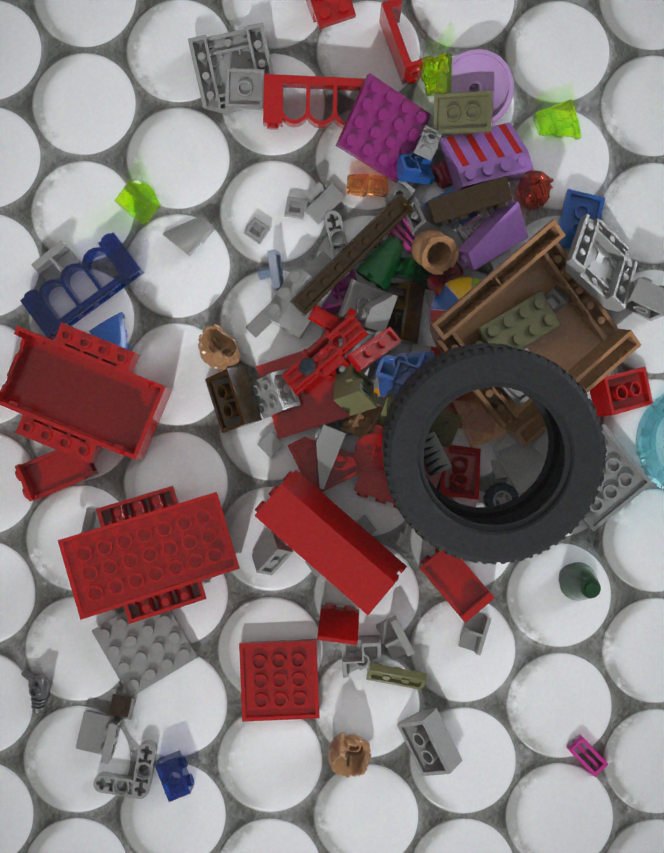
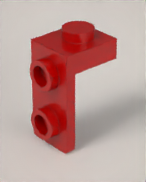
[308,305,357,338]

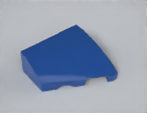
[397,151,435,184]
[89,312,130,350]
[375,351,426,386]

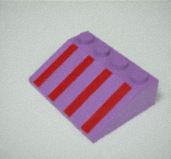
[440,122,534,192]

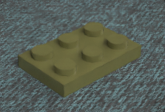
[433,91,493,135]

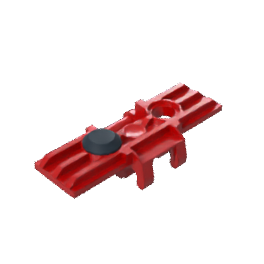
[282,314,369,396]

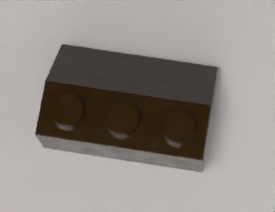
[375,282,425,344]
[205,365,262,433]

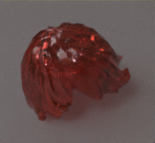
[517,170,554,211]

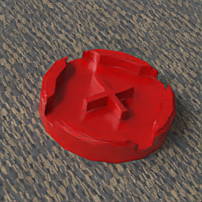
[354,433,384,472]

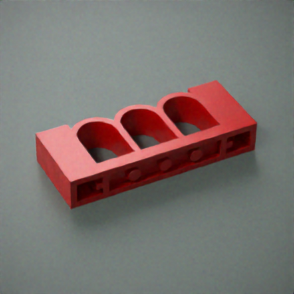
[263,74,365,130]

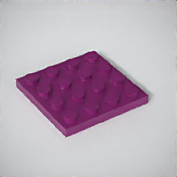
[335,73,431,183]

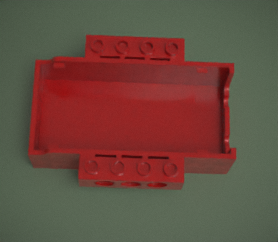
[0,322,173,463]
[58,486,240,624]

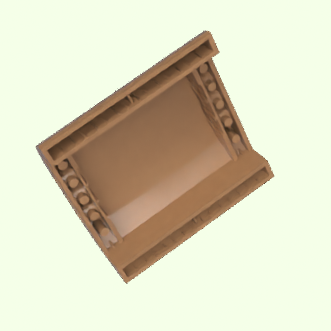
[430,219,641,447]

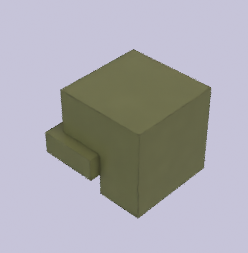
[333,364,378,416]

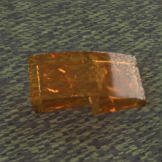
[347,174,388,198]

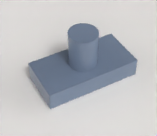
[258,250,284,291]

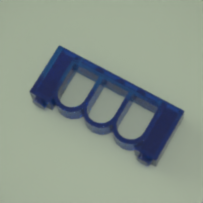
[20,232,144,340]

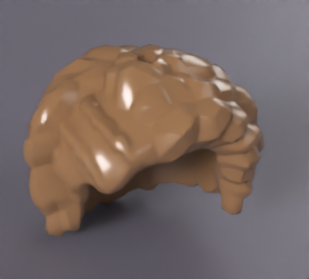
[198,324,240,371]
[328,732,371,778]

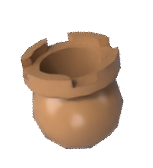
[411,229,459,275]

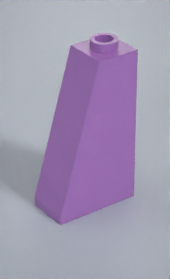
[458,200,528,271]

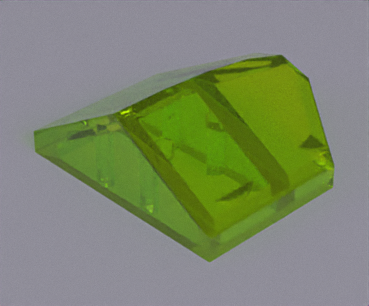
[114,180,161,226]

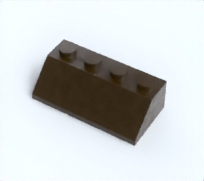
[426,176,512,227]

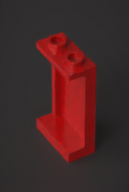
[379,0,424,85]
[15,450,99,501]
[419,548,495,623]

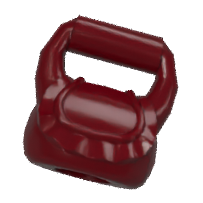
[432,159,453,189]

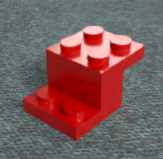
[306,0,356,30]

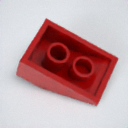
[590,367,653,417]
[437,445,481,507]
[317,602,359,645]

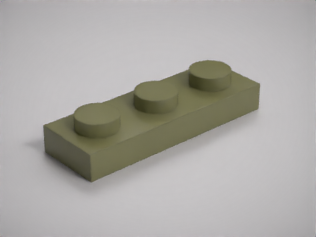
[366,663,427,690]

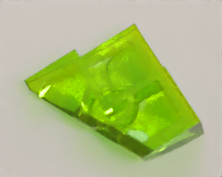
[421,53,452,97]
[533,99,581,140]

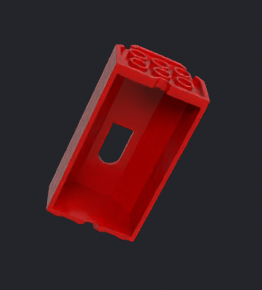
[254,470,407,615]

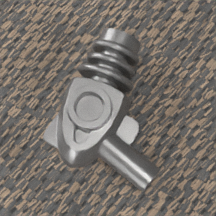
[21,669,50,714]

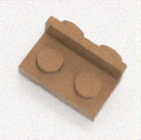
[342,403,383,438]

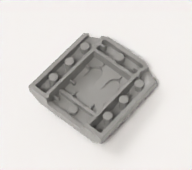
[188,22,274,114]
[566,214,638,312]

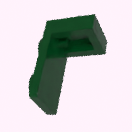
[394,257,430,290]

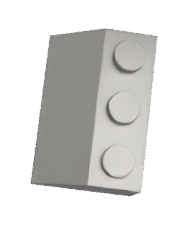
[263,266,331,339]
[397,708,463,776]

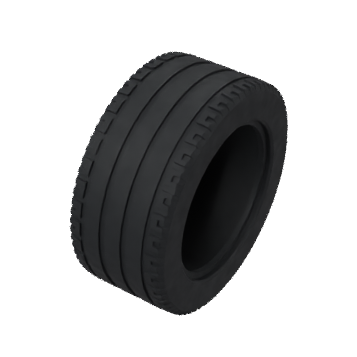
[382,343,606,564]

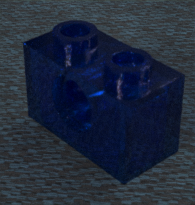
[155,750,195,802]

